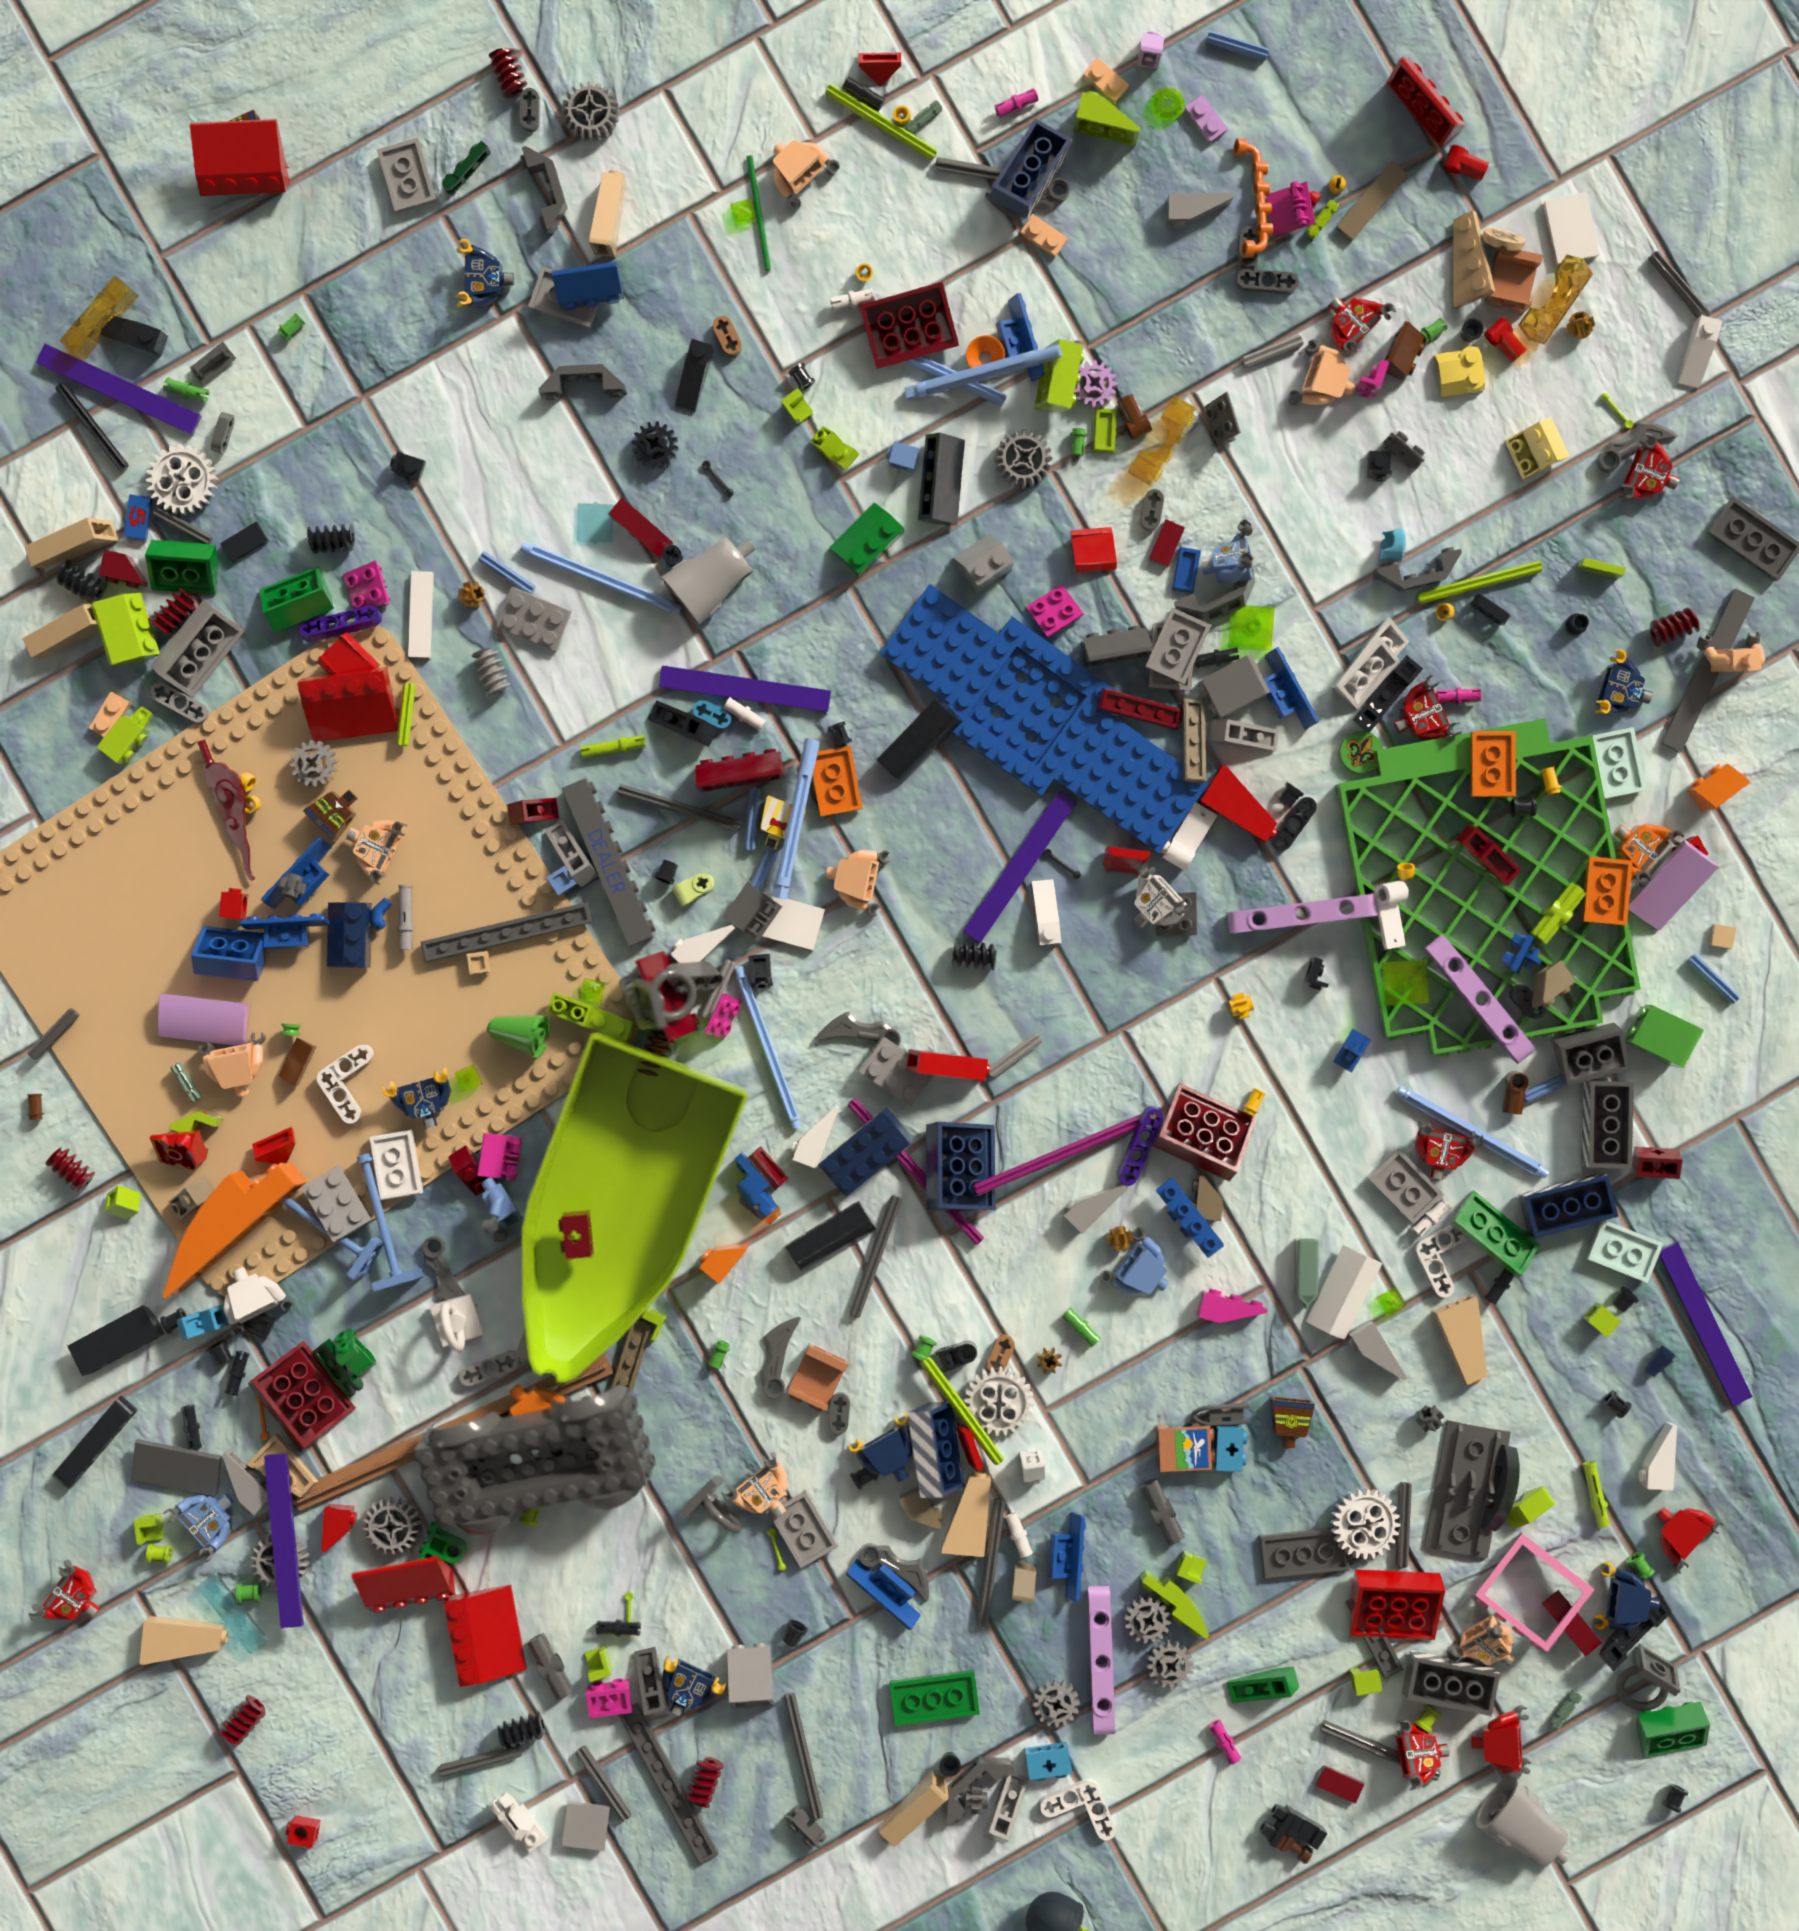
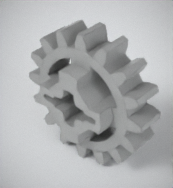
[290,740,338,787]
[1124,1595,1171,1644]
[1146,1640,1194,1689]
[1033,1678,1080,1728]

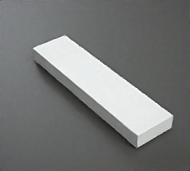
[408,571,434,658]

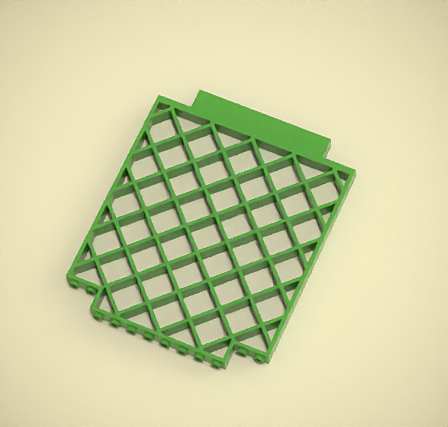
[1335,718,1641,1058]

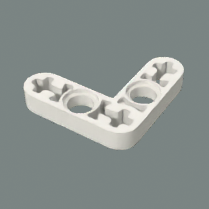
[317,1045,374,1124]
[1414,1224,1469,1298]
[1040,1778,1116,1840]

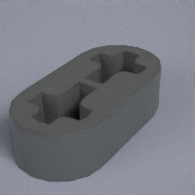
[519,88,540,132]
[211,412,235,454]
[1140,489,1164,531]
[829,1392,850,1434]

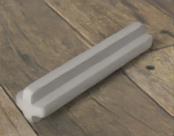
[1242,335,1304,368]
[701,960,736,1020]
[989,1033,1042,1078]

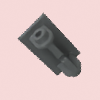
[190,342,237,385]
[1383,430,1426,470]
[784,1806,827,1848]

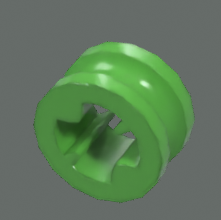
[280,1023,301,1036]

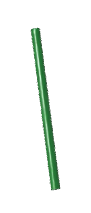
[746,155,771,271]

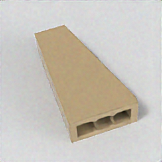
[589,170,626,258]
[24,518,119,568]
[22,604,99,658]
[1433,1294,1487,1386]
[941,1471,991,1557]
[139,1616,229,1665]
[879,1770,948,1847]

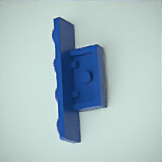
[995,293,1045,382]
[1264,647,1319,729]
[261,837,332,909]
[239,913,330,950]
[1156,1178,1224,1258]
[1048,1512,1086,1602]
[846,1559,920,1630]

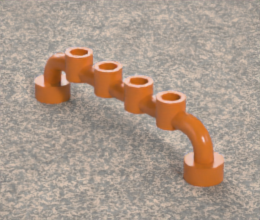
[1233,138,1273,258]

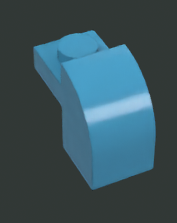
[176,1304,231,1340]

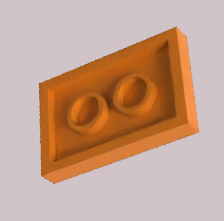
[1470,731,1516,797]
[813,745,863,817]
[1582,857,1633,926]

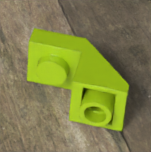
[810,426,860,471]
[1506,1486,1555,1529]

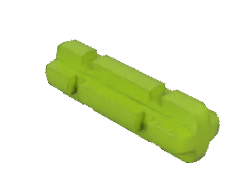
[1306,200,1339,239]

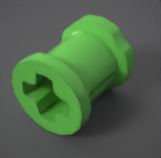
[911,1335,937,1361]
[1626,1551,1655,1580]
[235,1582,262,1603]

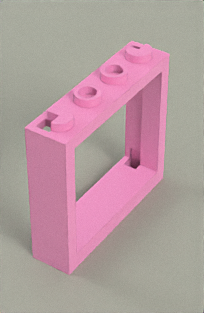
[1475,1533,1594,1652]

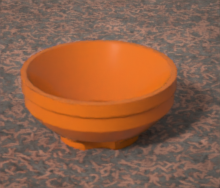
[966,335,1005,368]

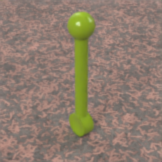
[1601,393,1633,429]
[767,1527,786,1571]
[625,1591,634,1637]

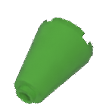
[487,1015,550,1058]

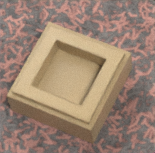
[1709,924,1736,949]
[466,951,491,975]

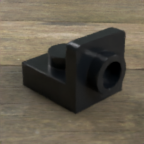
[390,450,426,482]
[1367,451,1392,482]
[748,954,773,989]
[1304,957,1329,991]

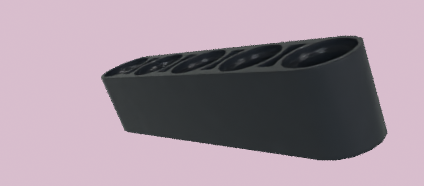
[52,1395,138,1490]

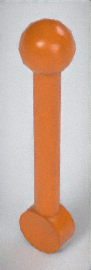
[256,1397,269,1440]

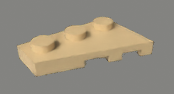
[246,1434,318,1497]

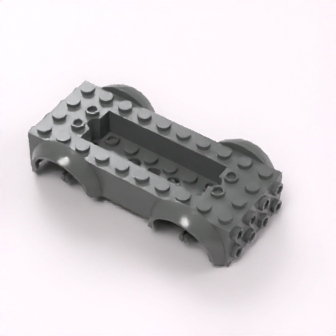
[414,1384,656,1535]

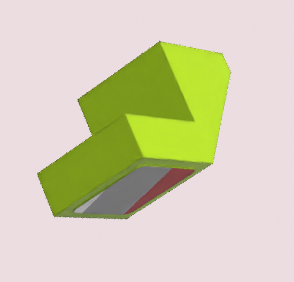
[169,1110,223,1132]

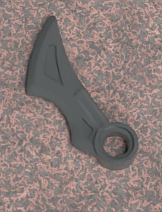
[985,178,1070,221]
[1597,420,1678,473]
[816,1011,901,1046]
[422,1235,477,1307]
[760,1317,801,1398]
[859,1543,929,1601]

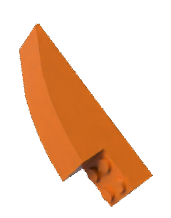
[163,1162,308,1299]

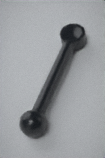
[702,461,734,497]
[1043,849,1081,879]

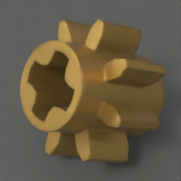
[1566,311,1595,339]
[458,581,485,608]
[1106,1226,1133,1251]
[1036,1347,1062,1374]

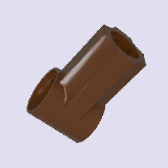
[1116,394,1152,441]
[1502,1071,1529,1115]

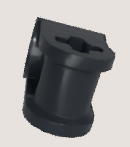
[935,1340,977,1372]

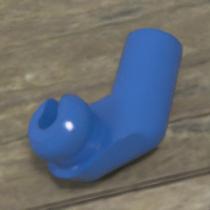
[370,897,392,930]

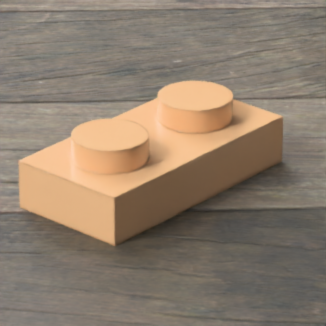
[1083,58,1129,104]
[1020,214,1068,258]
[89,692,131,737]

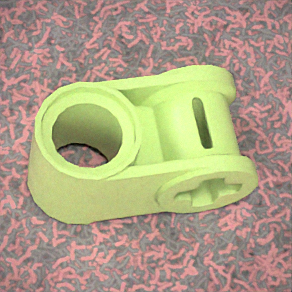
[671,873,714,907]

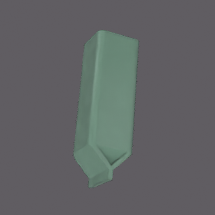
[1295,1238,1319,1310]

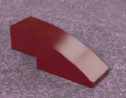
[608,497,673,559]
[1455,824,1522,886]
[1542,1590,1602,1657]

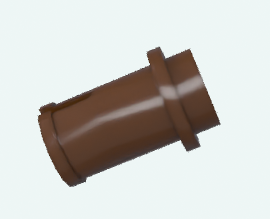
[26,1093,45,1120]

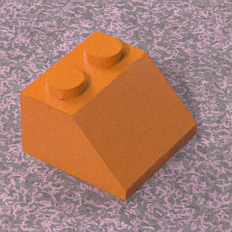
[1687,763,1751,811]
[699,1243,749,1284]

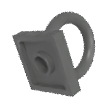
[631,969,696,1029]
[681,1475,742,1534]
[1615,1644,1681,1711]

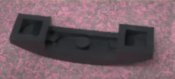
[1352,655,1423,733]
[1480,1444,1520,1532]
[1599,1596,1671,1671]

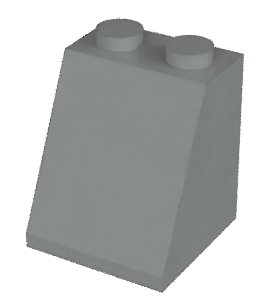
[953,534,1014,594]
[1198,653,1270,720]
[727,1643,776,1709]

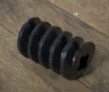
[307,524,355,554]
[56,559,107,604]
[952,940,997,971]
[497,1711,545,1749]

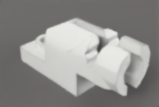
[489,1792,548,1853]

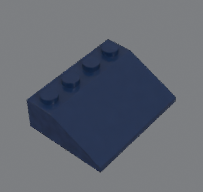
[926,1122,996,1211]

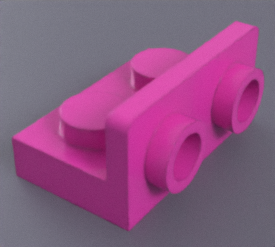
[1355,359,1389,398]
[586,1678,633,1719]

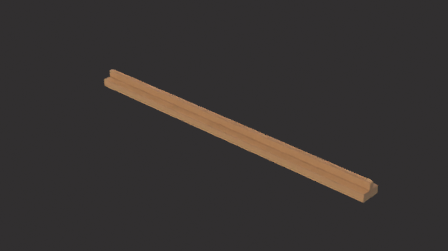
[291,1353,614,1511]

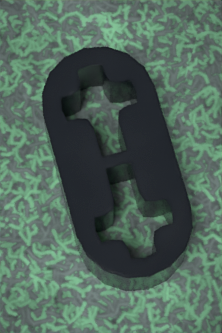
[1470,594,1510,626]
[1509,984,1546,1019]

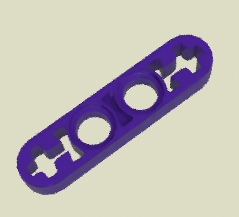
[299,605,382,642]
[1117,1106,1163,1186]

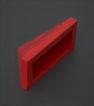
[859,52,901,87]
[252,1127,296,1164]

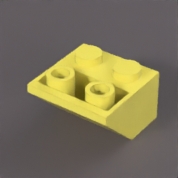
[1505,418,1569,479]

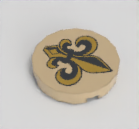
[1482,228,1526,251]

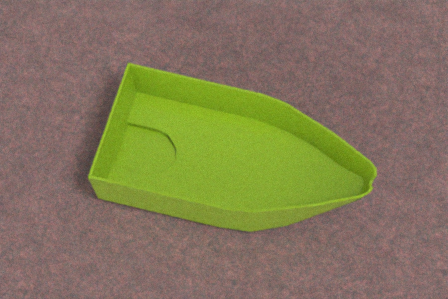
[522,1032,749,1383]

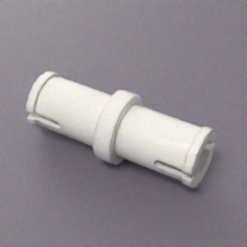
[830,288,875,312]
[723,697,766,731]
[1412,1198,1452,1238]
[1004,1512,1033,1558]

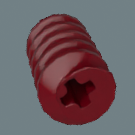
[488,48,528,99]
[149,587,196,635]
[1650,607,1700,647]
[45,1147,95,1193]
[220,1695,266,1745]
[685,1757,724,1808]

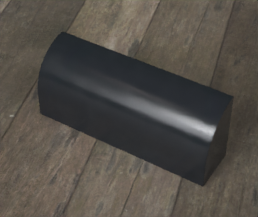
[918,432,965,525]
[876,697,963,781]
[785,1200,877,1274]
[67,1305,165,1376]

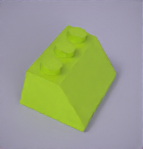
[1033,339,1084,412]
[91,593,160,666]

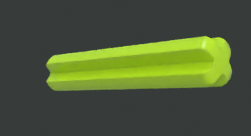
[396,683,416,746]

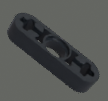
[1271,797,1317,851]

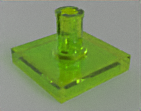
[1228,605,1275,651]
[1382,960,1429,1005]

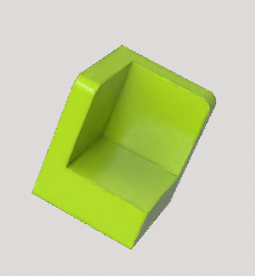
[781,388,813,425]
[104,1185,141,1220]
[1582,1302,1621,1337]
[642,1307,667,1342]
[134,1513,164,1545]
[1175,1551,1207,1585]
[585,1646,613,1682]
[1349,1667,1383,1696]

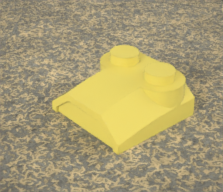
[1434,346,1485,398]

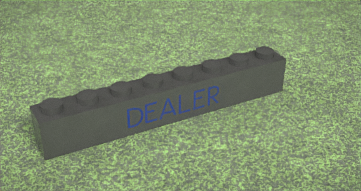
[562,778,656,947]

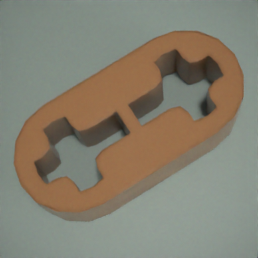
[713,316,742,357]
[987,1334,1015,1372]

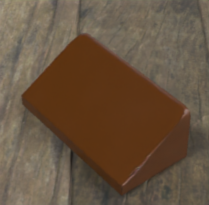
[279,1037,317,1086]

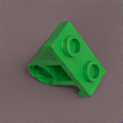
[334,1327,377,1377]
[418,1520,467,1563]

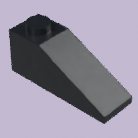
[100,314,168,356]
[675,339,714,412]
[648,700,718,747]

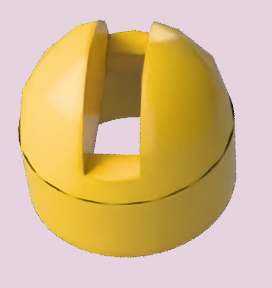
[893,106,911,126]
[1328,175,1346,194]
[855,263,873,282]
[1435,603,1455,621]
[240,773,257,792]
[244,795,261,813]
[1397,863,1415,881]

